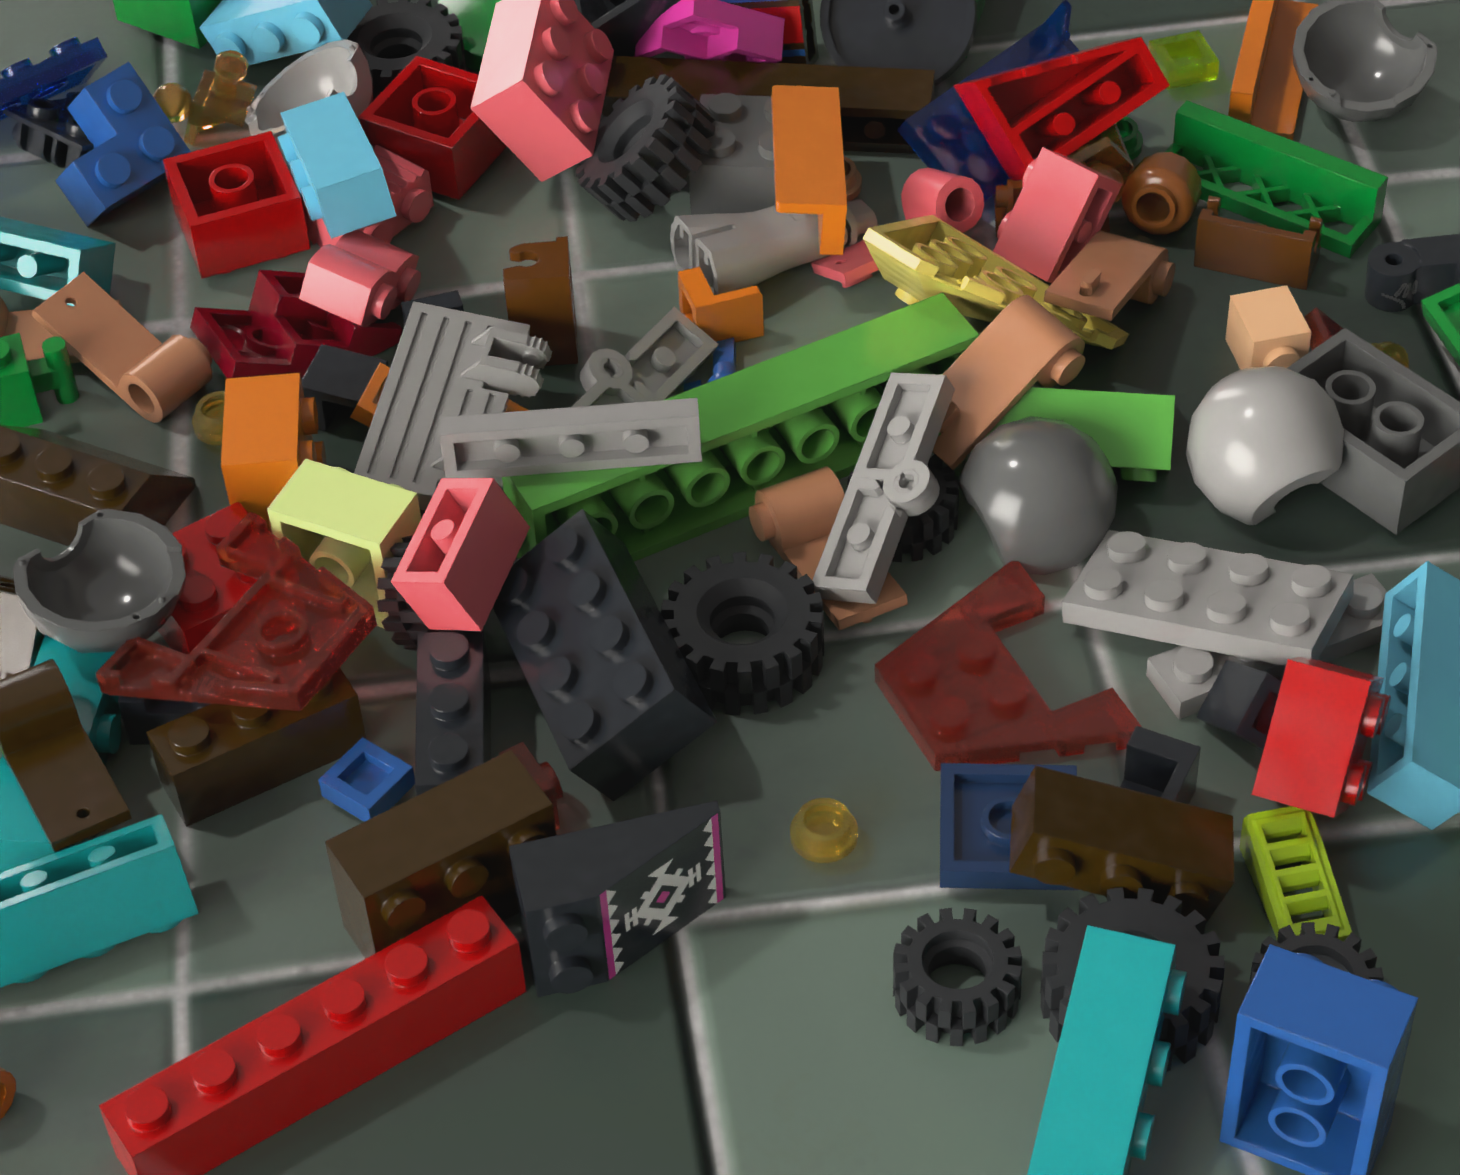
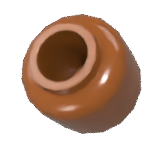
[1122,152,1202,235]

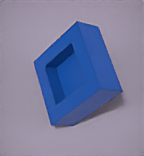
[318,737,415,822]

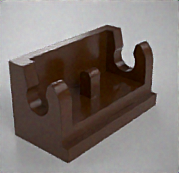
[1194,195,1323,290]
[503,236,578,366]

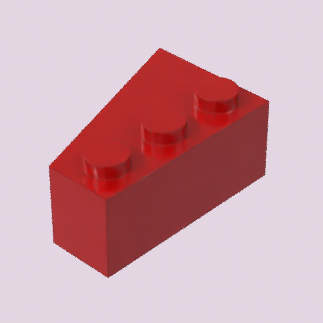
[953,37,1170,181]

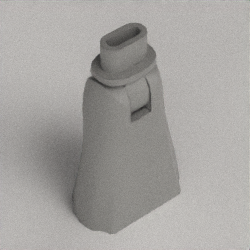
[670,199,877,295]

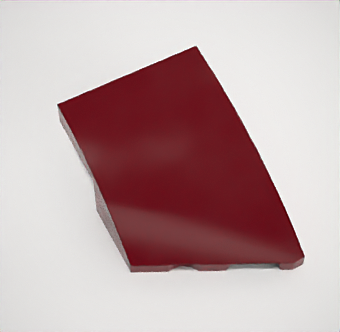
[190,270,403,379]

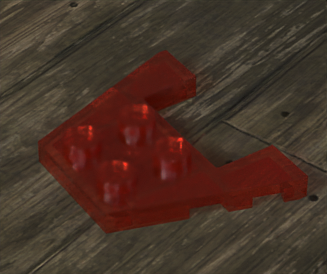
[95,512,377,711]
[875,561,1142,771]

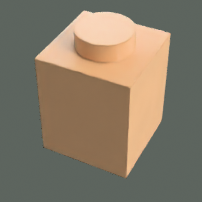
[1225,285,1311,370]

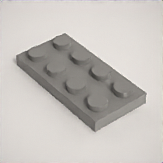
[1061,530,1354,666]

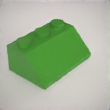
[985,387,1175,482]

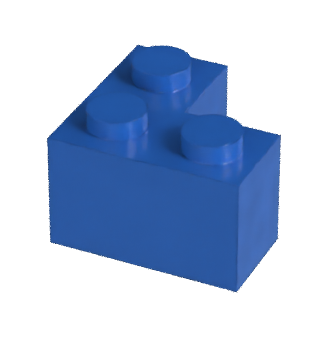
[55,62,191,227]

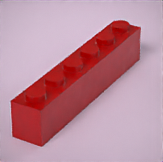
[99,895,526,1175]

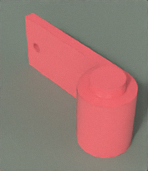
[811,167,984,288]

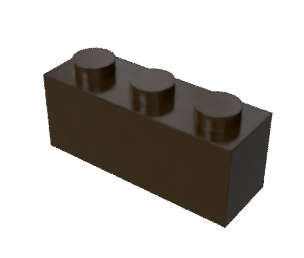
[147,652,366,827]
[1009,765,1234,922]

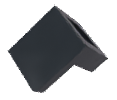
[301,344,389,431]
[1197,660,1282,752]
[1120,726,1201,804]

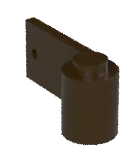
[0,659,132,852]

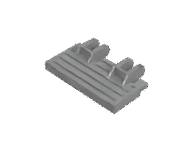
[354,301,552,511]

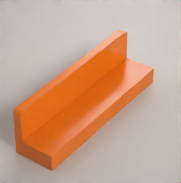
[1228,0,1319,140]
[771,85,847,255]

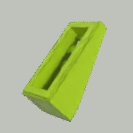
[1239,806,1352,941]

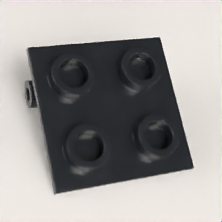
[3,92,94,169]

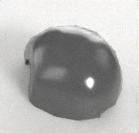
[1293,0,1438,122]
[958,416,1118,575]
[13,509,186,653]

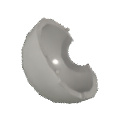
[245,39,373,155]
[1186,366,1344,525]

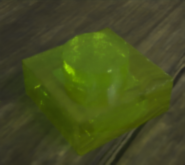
[1148,30,1219,89]

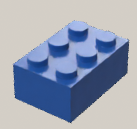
[1219,944,1418,1175]

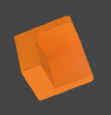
[678,267,764,343]

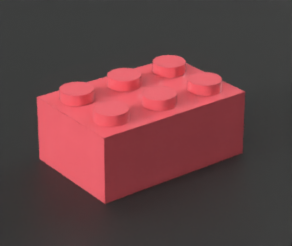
[470,0,614,182]

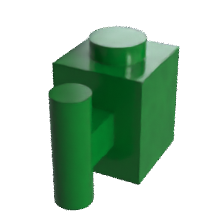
[0,333,80,427]

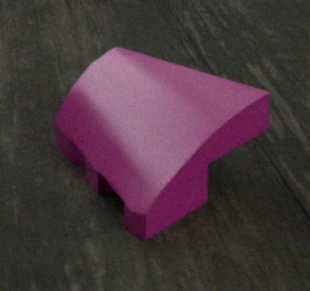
[634,0,785,63]

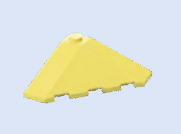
[863,215,1129,350]

